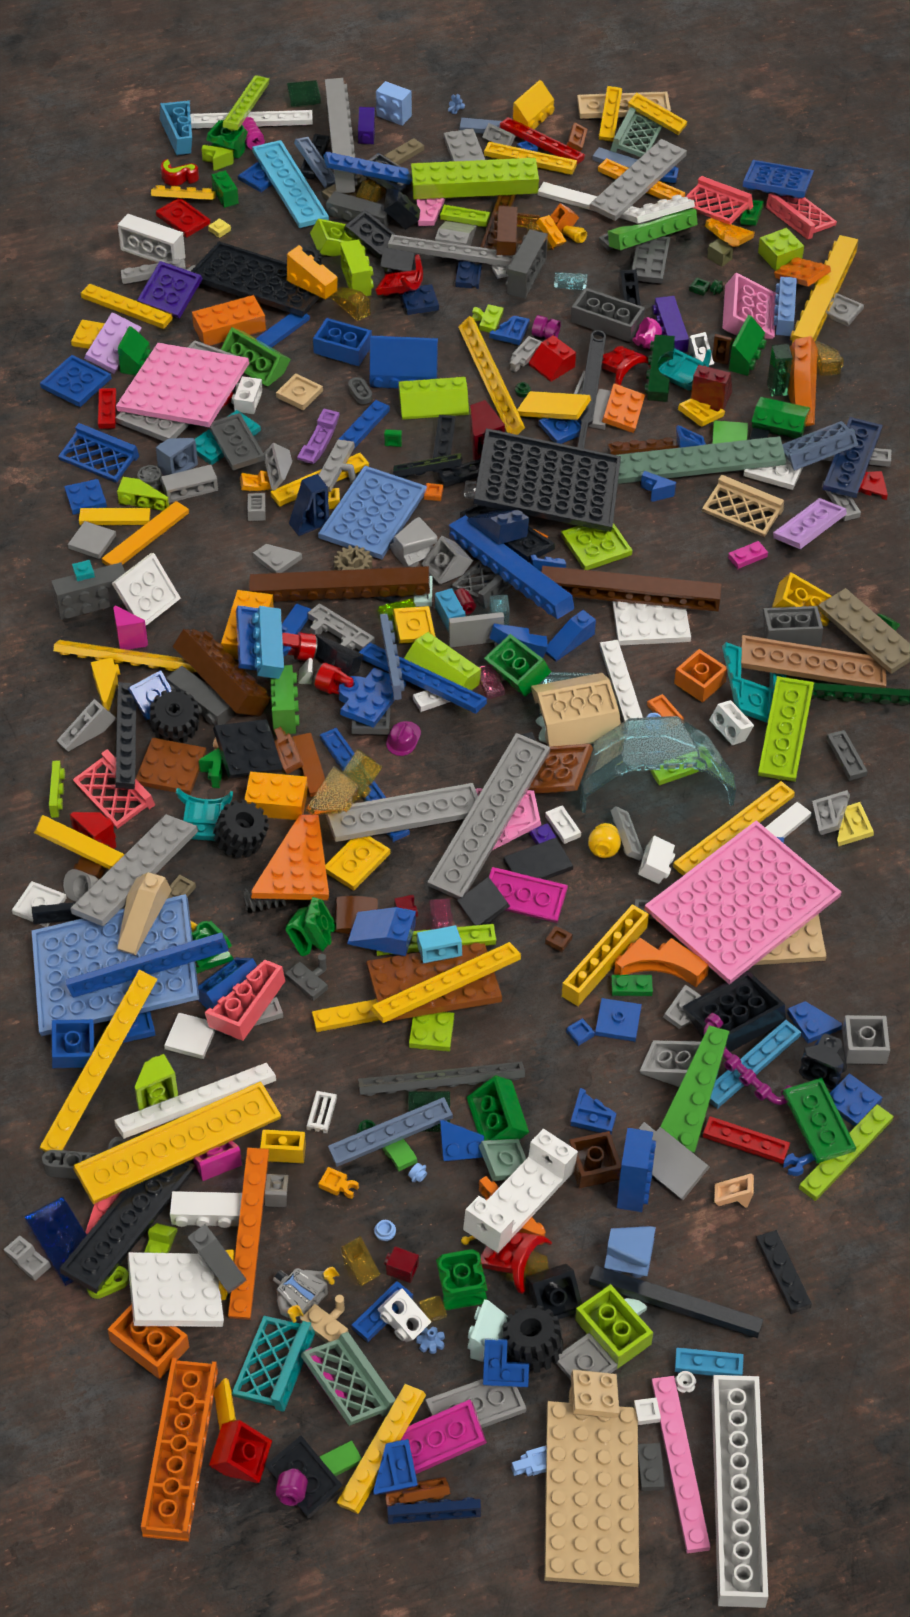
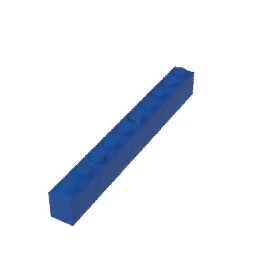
[449,515,574,619]

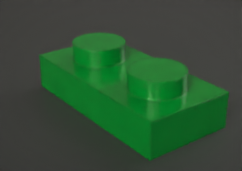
[740,200,764,225]
[611,975,653,996]

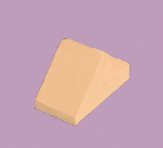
[714,1173,754,1208]

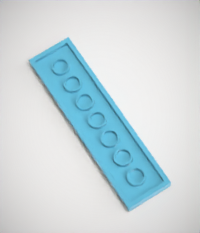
[252,140,329,228]

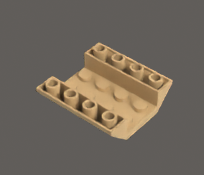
[531,673,622,747]

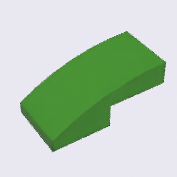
[382,1139,417,1171]

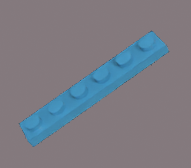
[710,1020,801,1109]

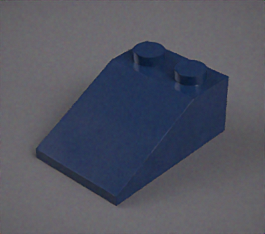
[467,510,529,545]

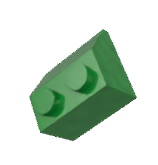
[118,326,152,376]

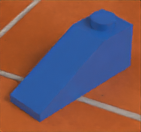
[545,610,596,662]

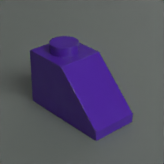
[358,107,375,144]

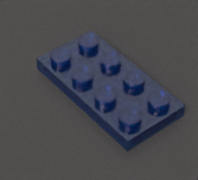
[25,1197,87,1286]

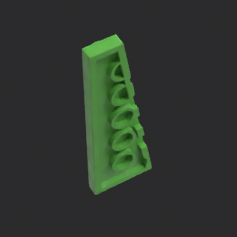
[661,1025,730,1153]

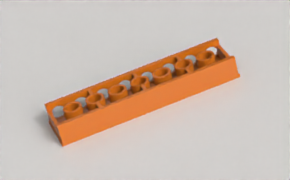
[141,1358,218,1542]

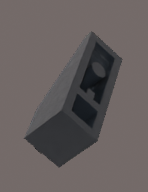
[618,269,641,306]
[315,634,363,675]

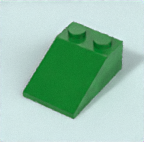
[484,634,551,697]

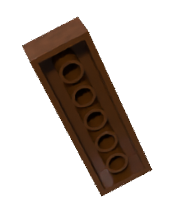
[172,629,272,716]

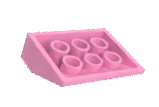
[722,273,777,339]

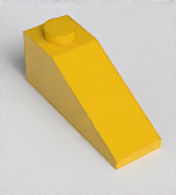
[91,658,120,711]

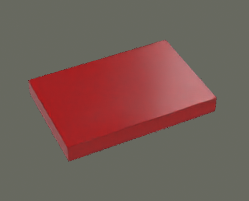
[156,198,211,238]

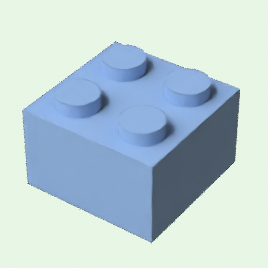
[376,81,412,126]

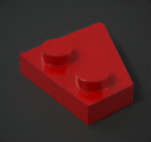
[859,471,888,500]

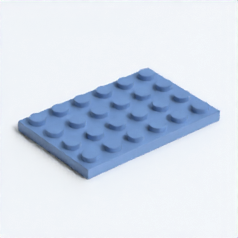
[318,466,427,560]

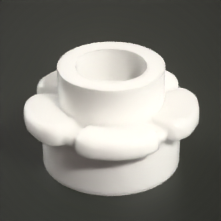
[675,1371,696,1393]

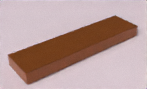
[293,733,329,797]

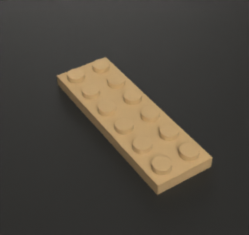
[577,92,671,119]

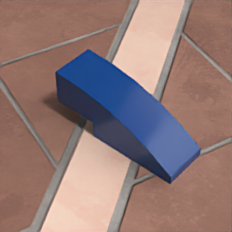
[489,624,548,658]

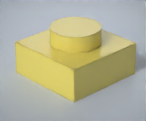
[208,219,231,238]

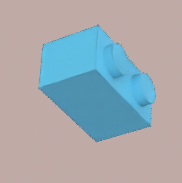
[417,925,462,963]

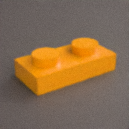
[536,215,566,248]

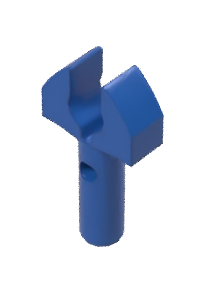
[783,1153,815,1176]

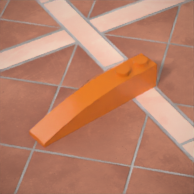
[784,336,818,427]

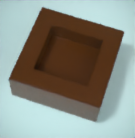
[545,926,573,952]

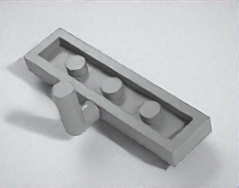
[319,440,356,492]

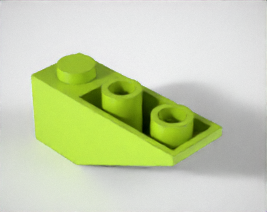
[117,477,169,511]

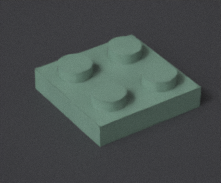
[479,1139,526,1181]

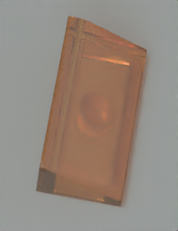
[517,213,541,229]

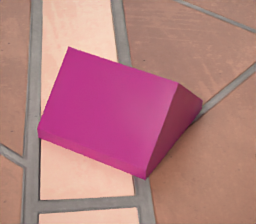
[113,605,148,650]
[192,1141,242,1181]

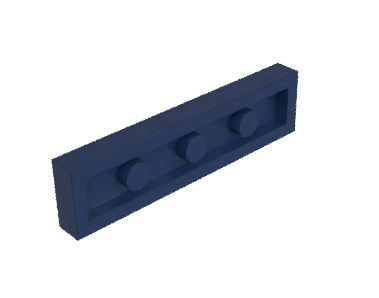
[387,1497,481,1524]

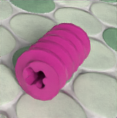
[242,117,265,150]

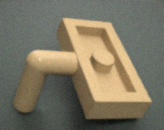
[300,1295,348,1343]

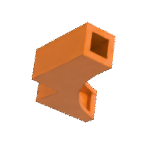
[614,938,709,987]

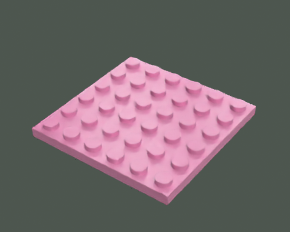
[116,343,249,427]

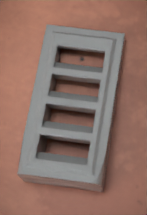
[248,493,266,521]

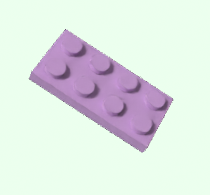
[84,312,142,374]
[773,498,847,549]

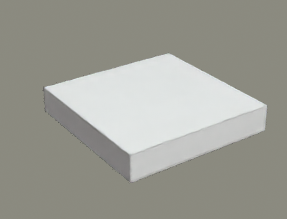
[12,881,67,927]
[164,1013,216,1059]

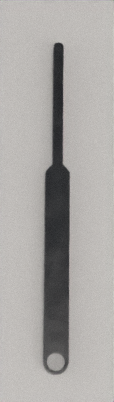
[577,330,606,449]

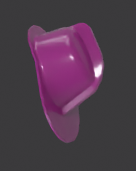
[386,721,421,756]

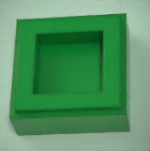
[384,429,402,447]

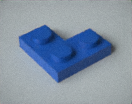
[483,1338,529,1387]

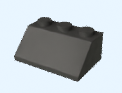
[763,606,823,646]

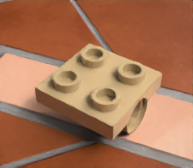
[569,1370,619,1418]

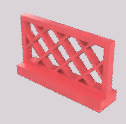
[686,176,753,225]
[765,193,837,240]
[73,749,155,829]

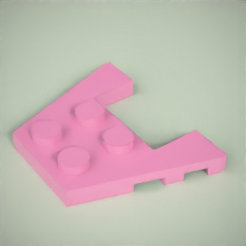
[475,788,541,850]

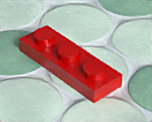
[98,388,117,429]

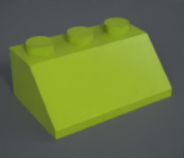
[135,1054,178,1110]

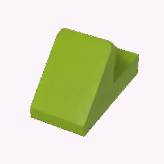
[201,145,234,171]
[144,1223,177,1253]

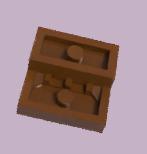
[335,896,378,934]

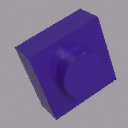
[530,823,556,845]

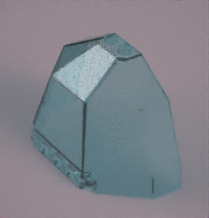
[580,716,736,813]

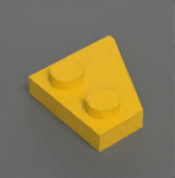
[678,399,725,427]

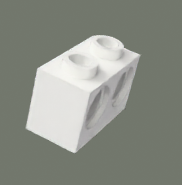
[232,376,262,414]
[709,700,754,745]
[377,1289,431,1342]

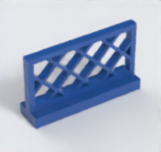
[58,423,139,483]

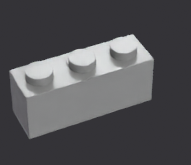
[161,465,218,503]

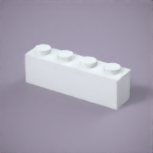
[170,1191,242,1228]

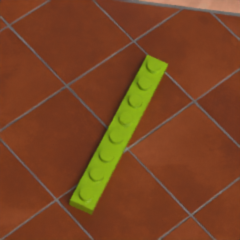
[223,75,269,131]

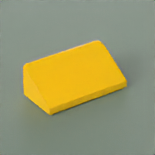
[214,1378,236,1430]

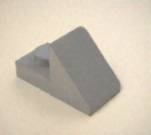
[689,332,714,366]
[265,1174,289,1207]

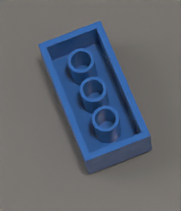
[617,1128,656,1212]

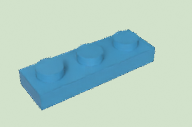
[675,1348,743,1376]

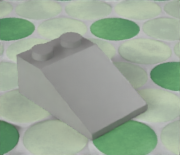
[435,221,477,246]
[640,1040,701,1087]

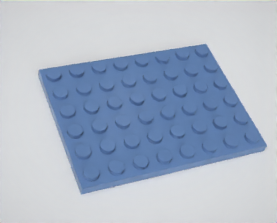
[32,894,199,1036]

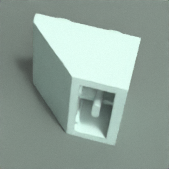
[468,1299,508,1362]

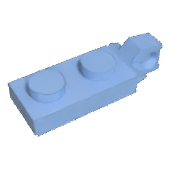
[511,1445,547,1476]

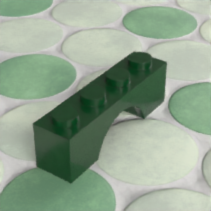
[645,335,675,402]

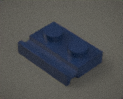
[456,261,482,289]

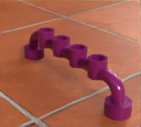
[704,1013,792,1105]

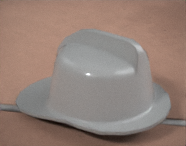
[63,869,98,902]

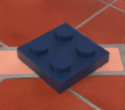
[401,284,439,315]

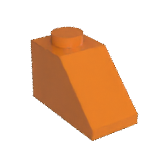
[550,203,580,233]

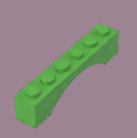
[608,208,698,250]

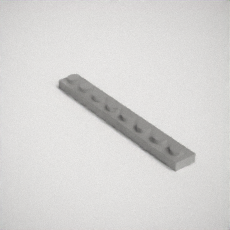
[388,235,516,267]

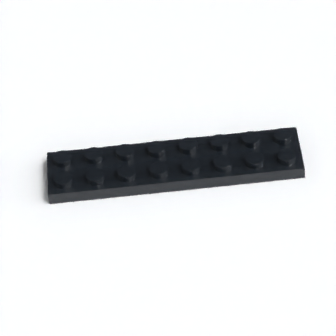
[60,1161,196,1294]

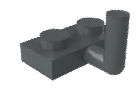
[285,954,328,1001]

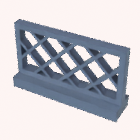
[782,421,858,471]

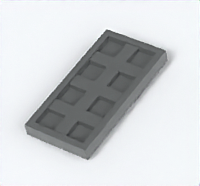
[632,236,670,284]

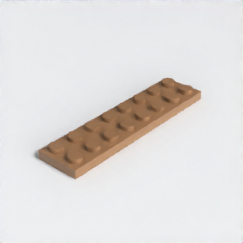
[740,635,886,688]

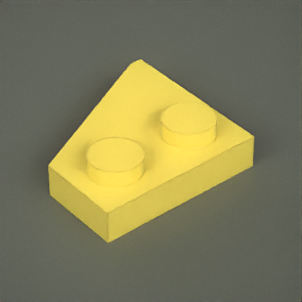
[837,802,874,847]

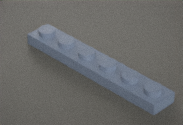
[380,614,404,700]
[328,1097,453,1167]

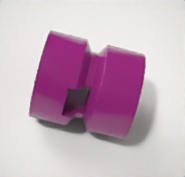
[532,315,561,339]

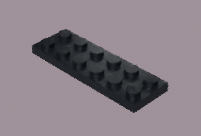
[460,504,555,562]

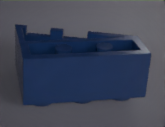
[289,473,329,536]

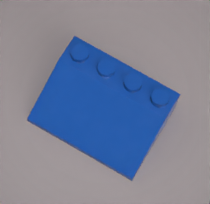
[370,336,438,388]

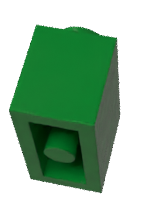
[211,170,239,208]

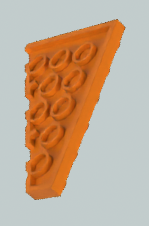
[251,815,329,900]

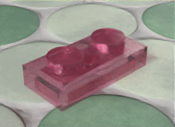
[479,665,505,699]

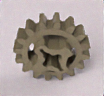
[334,545,372,570]

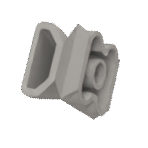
[390,517,437,567]

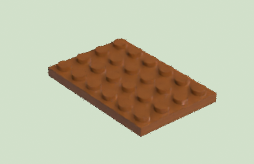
[367,943,502,1021]

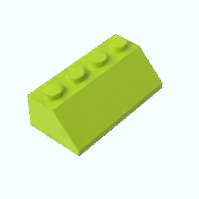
[399,377,469,420]
[404,632,481,690]

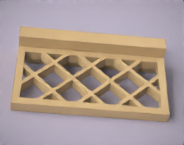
[702,475,784,537]

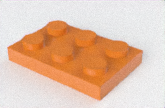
[774,257,831,286]
[602,384,645,433]

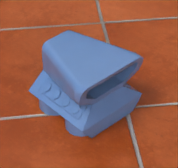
[604,1226,656,1278]

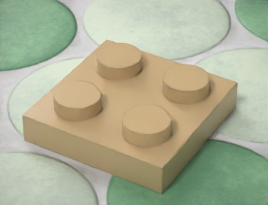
[276,373,323,410]

